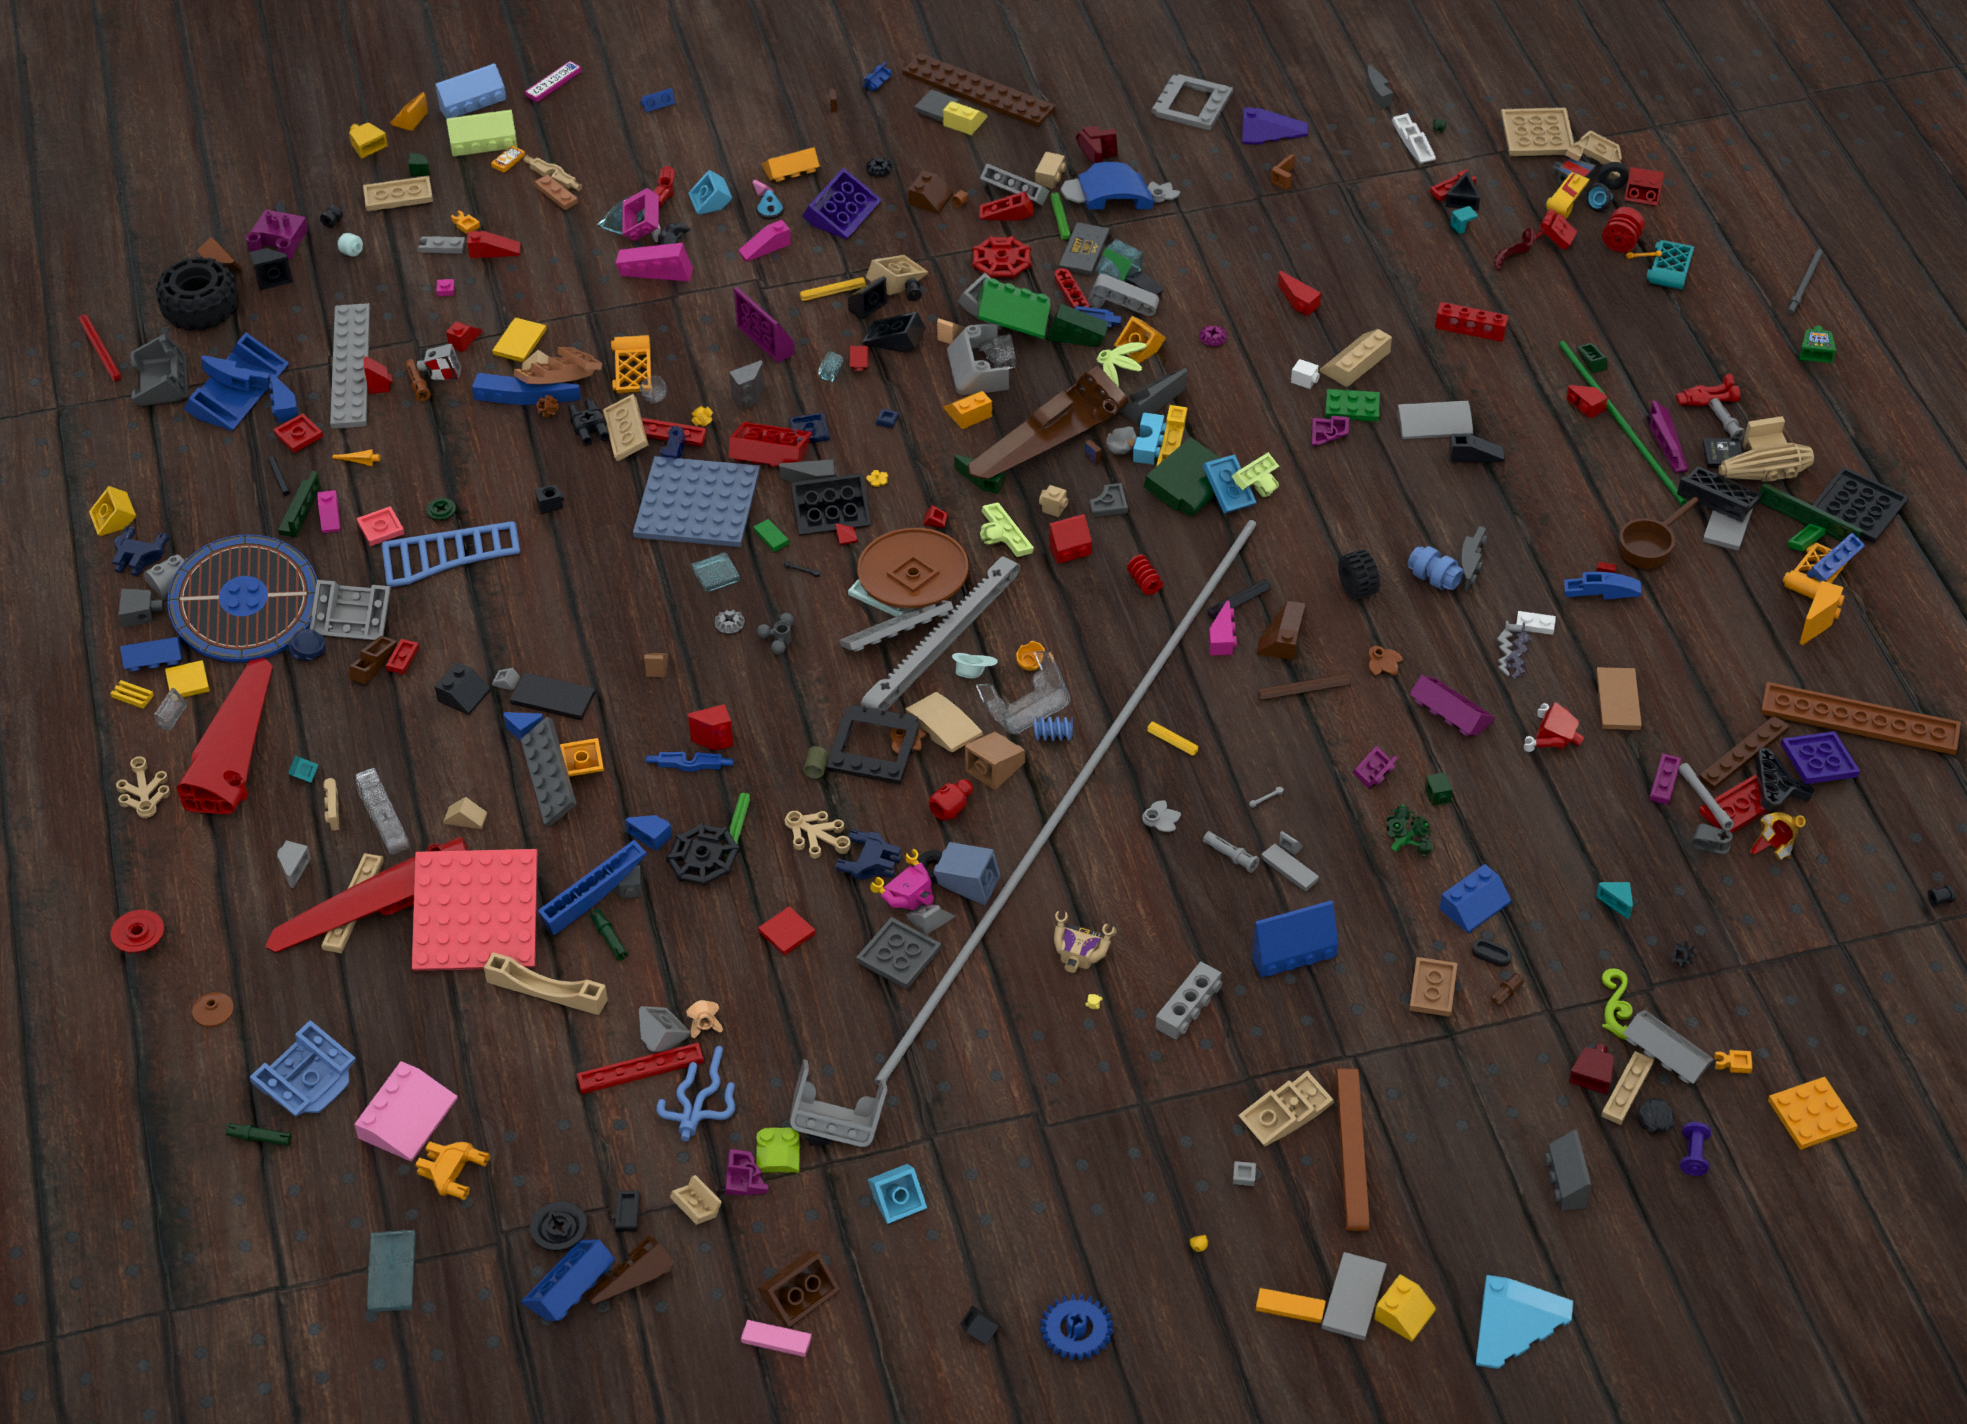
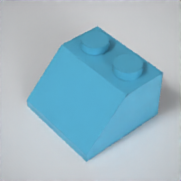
[688,170,732,214]
[868,1164,927,1224]

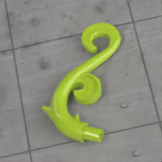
[1602,968,1633,1040]

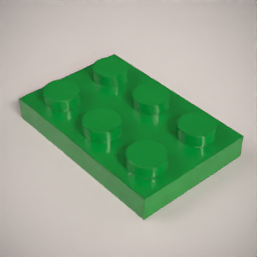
[1325,389,1380,422]

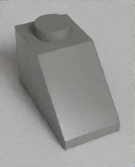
[277,841,311,888]

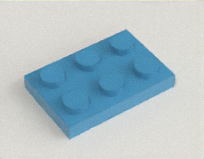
[1202,454,1257,514]

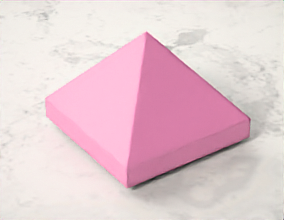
[753,180,774,196]

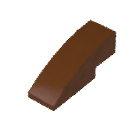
[349,636,397,684]

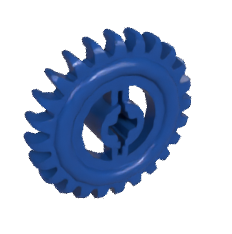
[1040,1293,1113,1360]

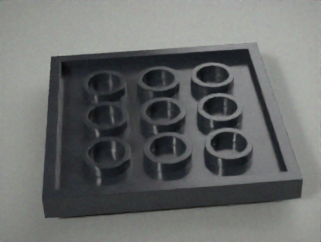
[1812,466,1909,544]

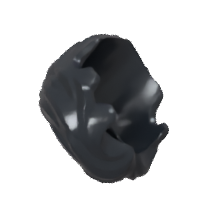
[1636,1098,1675,1133]

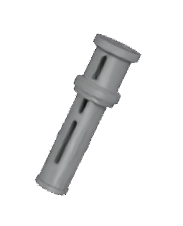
[1709,398,1746,441]
[1203,831,1260,873]

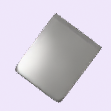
[492,668,520,690]
[1279,831,1303,855]

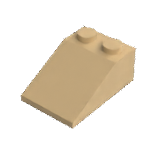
[866,255,928,295]

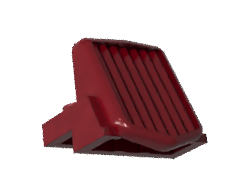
[1076,126,1118,164]

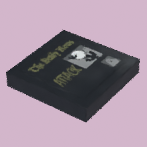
[1703,438,1742,468]

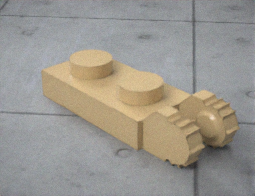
[324,778,339,831]

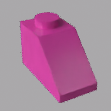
[318,490,341,533]

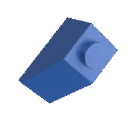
[625,815,672,851]

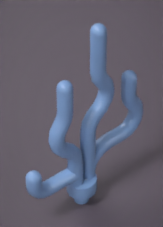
[656,1046,736,1141]

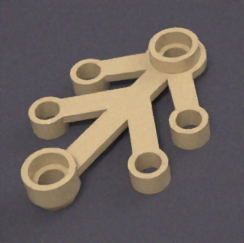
[116,756,171,818]
[785,811,851,859]

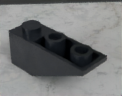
[1449,434,1505,462]

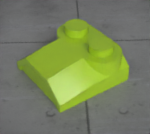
[756,1128,800,1173]

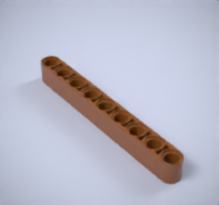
[1336,1068,1369,1231]

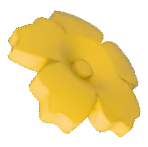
[866,470,888,487]

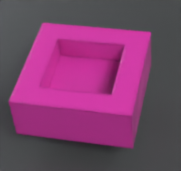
[436,279,455,296]

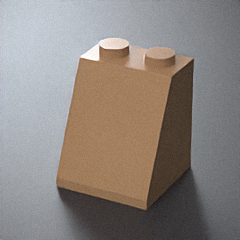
[965,732,1025,790]

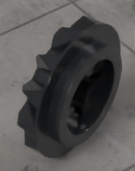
[866,157,892,177]

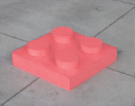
[356,506,405,546]

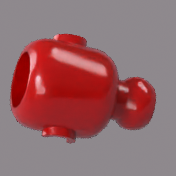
[928,779,973,821]

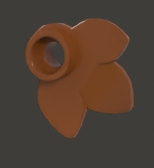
[1368,646,1403,676]
[890,728,926,754]

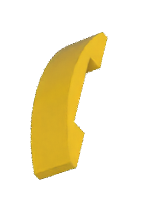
[1156,405,1187,467]

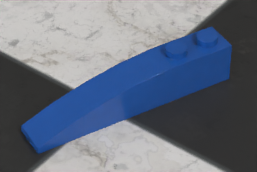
[472,373,581,405]
[538,840,647,935]

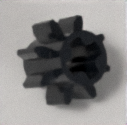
[1670,941,1697,967]

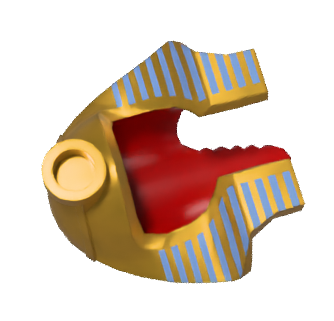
[1750,812,1805,860]

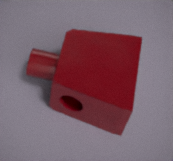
[1569,1043,1614,1095]

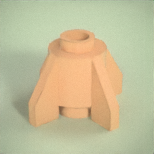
[686,1000,723,1039]

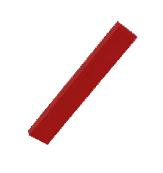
[576,1042,704,1094]

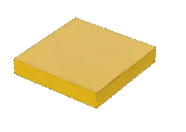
[165,660,210,700]

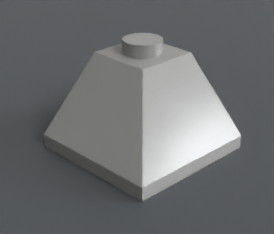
[639,1006,691,1053]

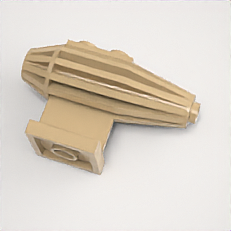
[1719,416,1814,482]

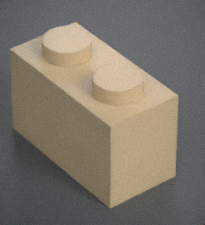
[1035,152,1067,189]

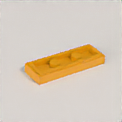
[1256,1288,1325,1323]

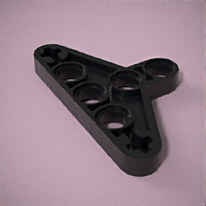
[1755,748,1815,812]

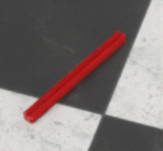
[79,314,121,381]

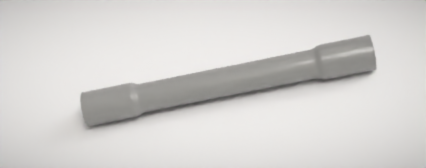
[1679,763,1734,830]

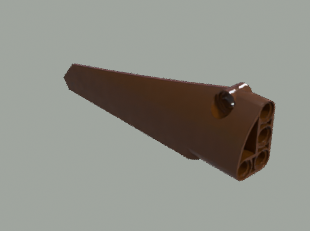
[968,366,1128,479]

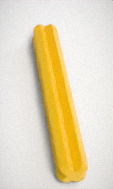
[800,277,865,301]

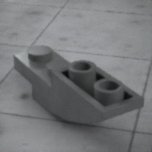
[1460,526,1488,592]

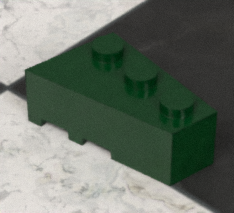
[1046,304,1109,347]

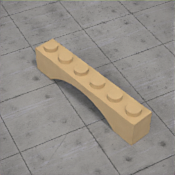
[484,953,608,1015]

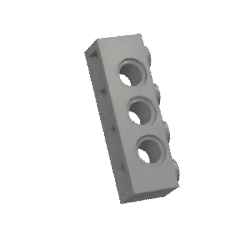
[980,163,1049,206]
[1155,961,1222,1040]

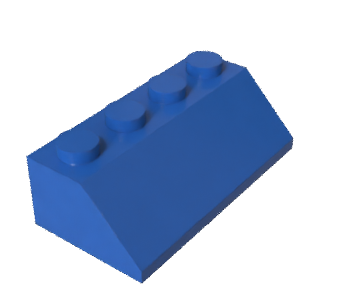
[521,1240,615,1321]

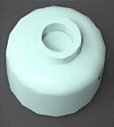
[338,233,363,257]

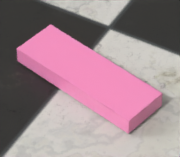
[741,1320,812,1357]

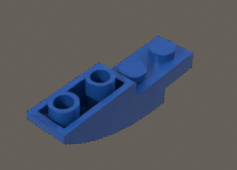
[201,355,270,392]
[1564,572,1642,599]

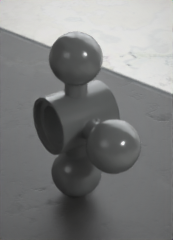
[757,613,794,655]

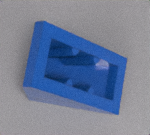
[504,712,543,742]

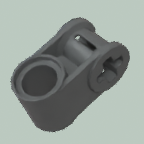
[1692,824,1732,855]

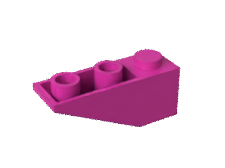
[1209,601,1237,655]

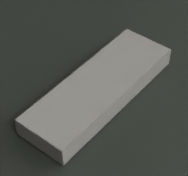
[1261,843,1319,892]

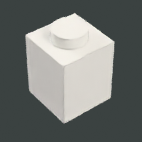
[1291,359,1320,389]

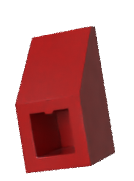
[1566,385,1608,419]

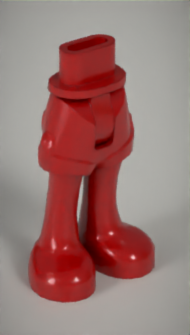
[1676,374,1740,407]

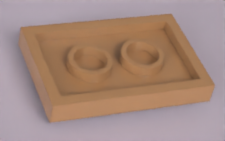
[1409,957,1457,1017]

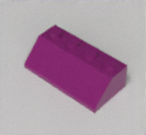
[1410,675,1496,736]

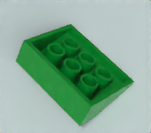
[978,278,1050,339]

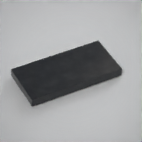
[510,672,596,720]

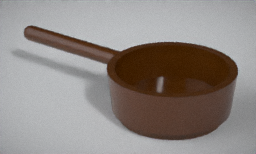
[1619,497,1699,570]

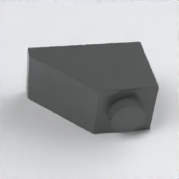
[611,865,642,898]

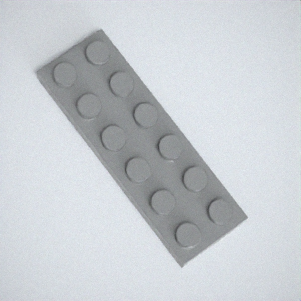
[839,600,954,652]

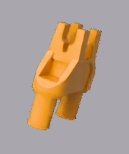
[415,1141,490,1200]

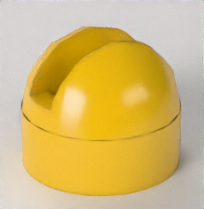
[1189,1235,1208,1252]

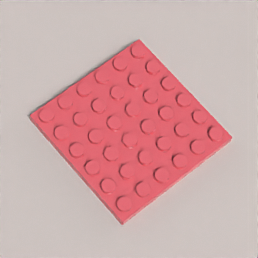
[412,849,538,971]

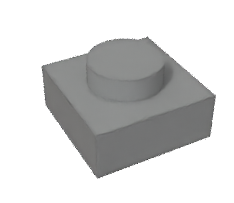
[1233,1161,1256,1186]

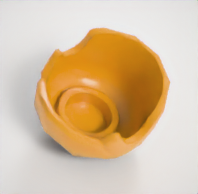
[1016,641,1045,671]

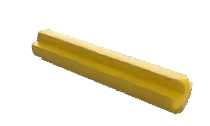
[1147,722,1198,756]

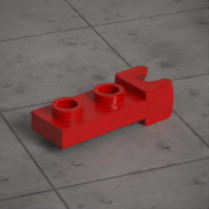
[1430,170,1476,201]

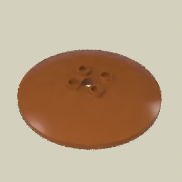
[857,528,968,609]

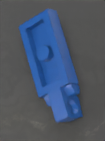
[1075,306,1122,328]

